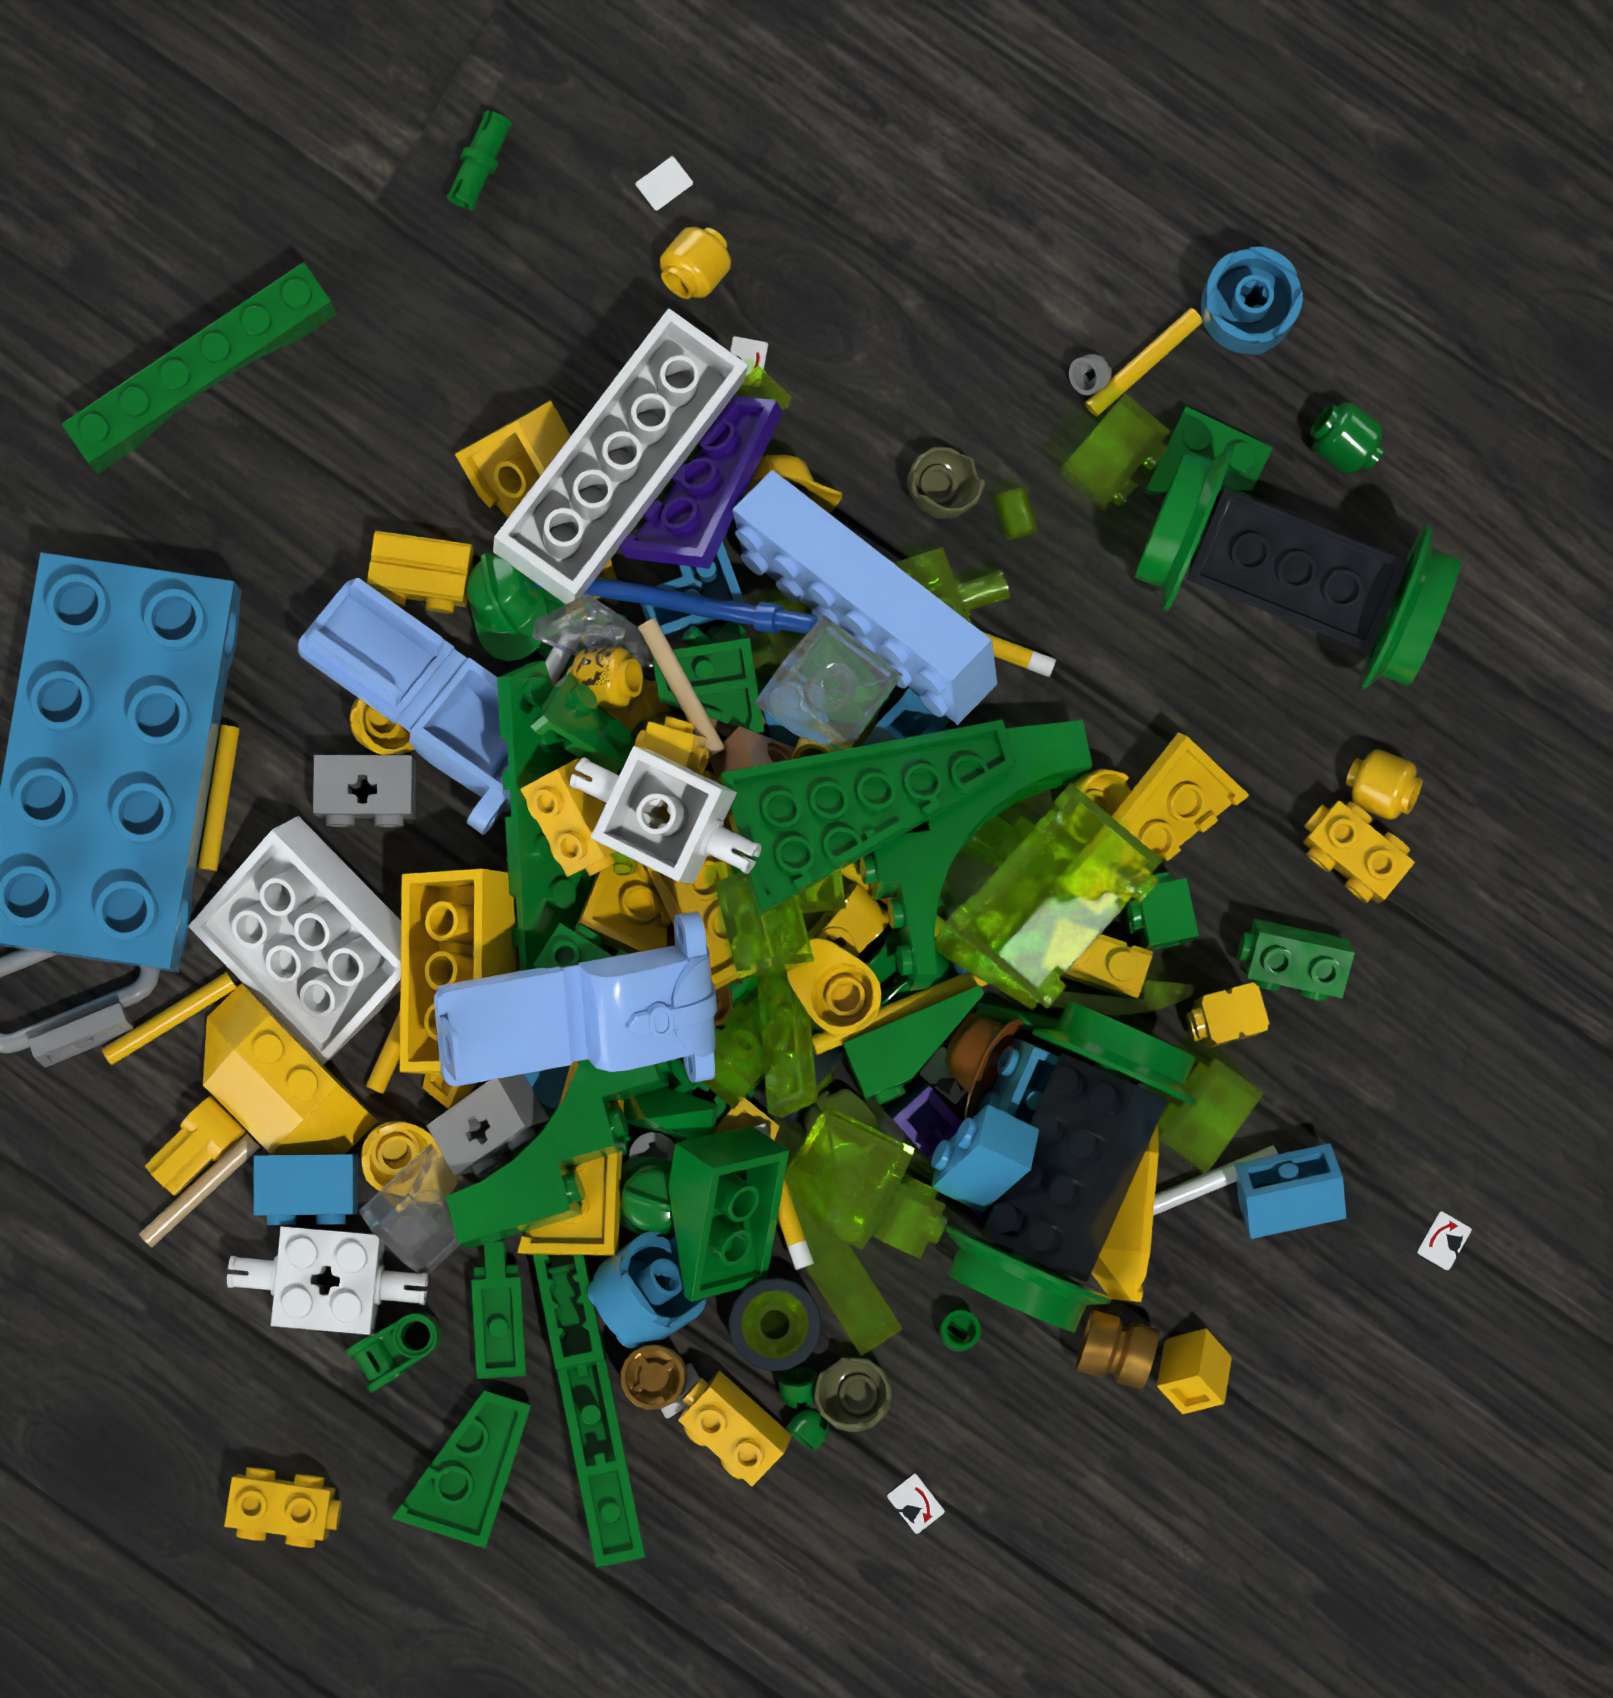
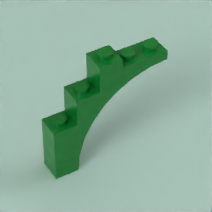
[860,720,1092,991]
[446,943,672,1248]

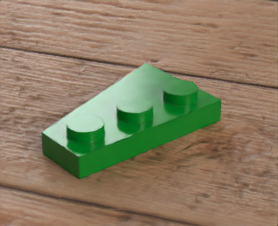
[391,1390,532,1549]

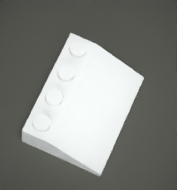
[188,816,401,1065]

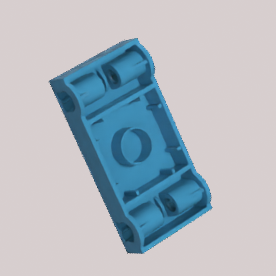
[0,552,242,973]

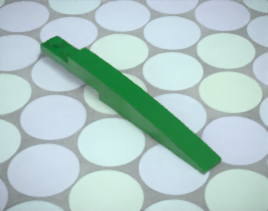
[513,1108,646,1568]

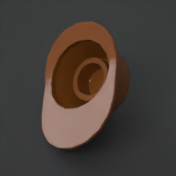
[946,1013,1023,1119]

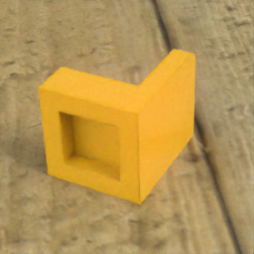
[1157,1328,1232,1414]

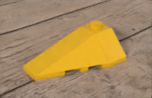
[455,400,617,603]

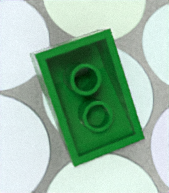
[842,985,984,1106]
[668,1126,789,1302]

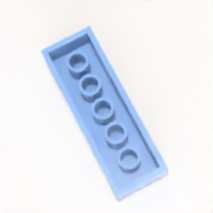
[732,470,997,725]

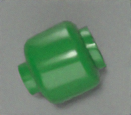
[1310,402,1384,474]

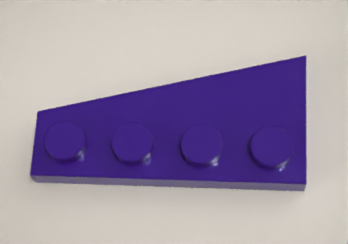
[619,396,783,569]

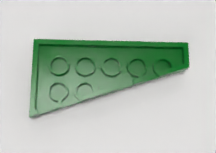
[497,661,610,971]
[718,720,1017,917]

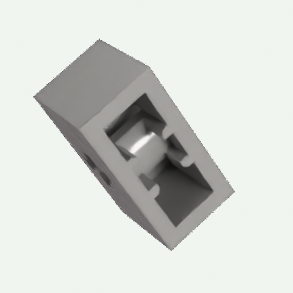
[313,755,416,827]
[426,1074,550,1177]

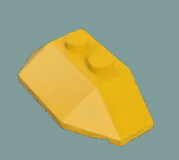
[203,983,379,1155]
[1091,1126,1159,1302]

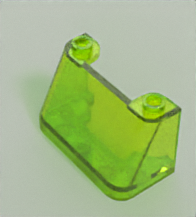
[935,783,1163,1010]

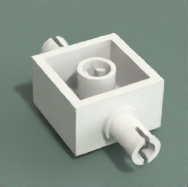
[570,746,762,883]
[227,1226,428,1335]

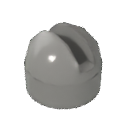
[1069,354,1112,395]

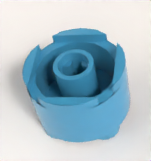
[1200,247,1303,355]
[587,1231,707,1348]

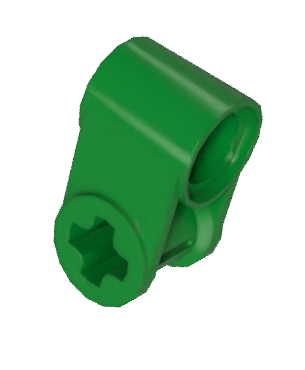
[345,1312,443,1394]

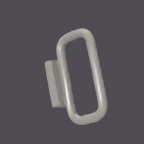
[0,949,160,1068]

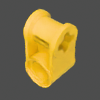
[799,882,889,957]

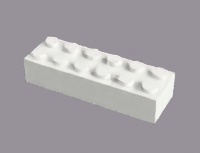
[493,308,748,609]

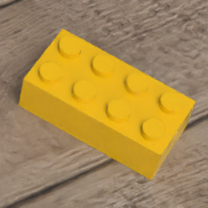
[400,869,517,1075]

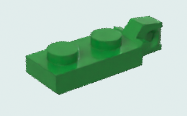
[471,1239,527,1379]

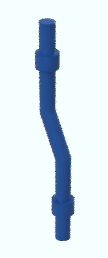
[534,577,818,635]

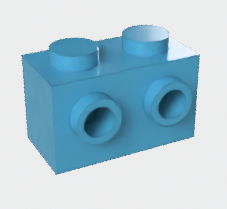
[977,1037,1060,1125]
[931,1104,1039,1213]
[1235,1143,1347,1239]
[254,1154,358,1225]

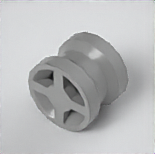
[629,1132,675,1162]

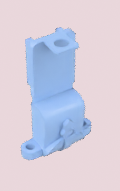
[298,578,511,835]
[434,911,717,1086]

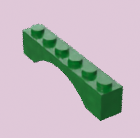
[62,262,337,474]

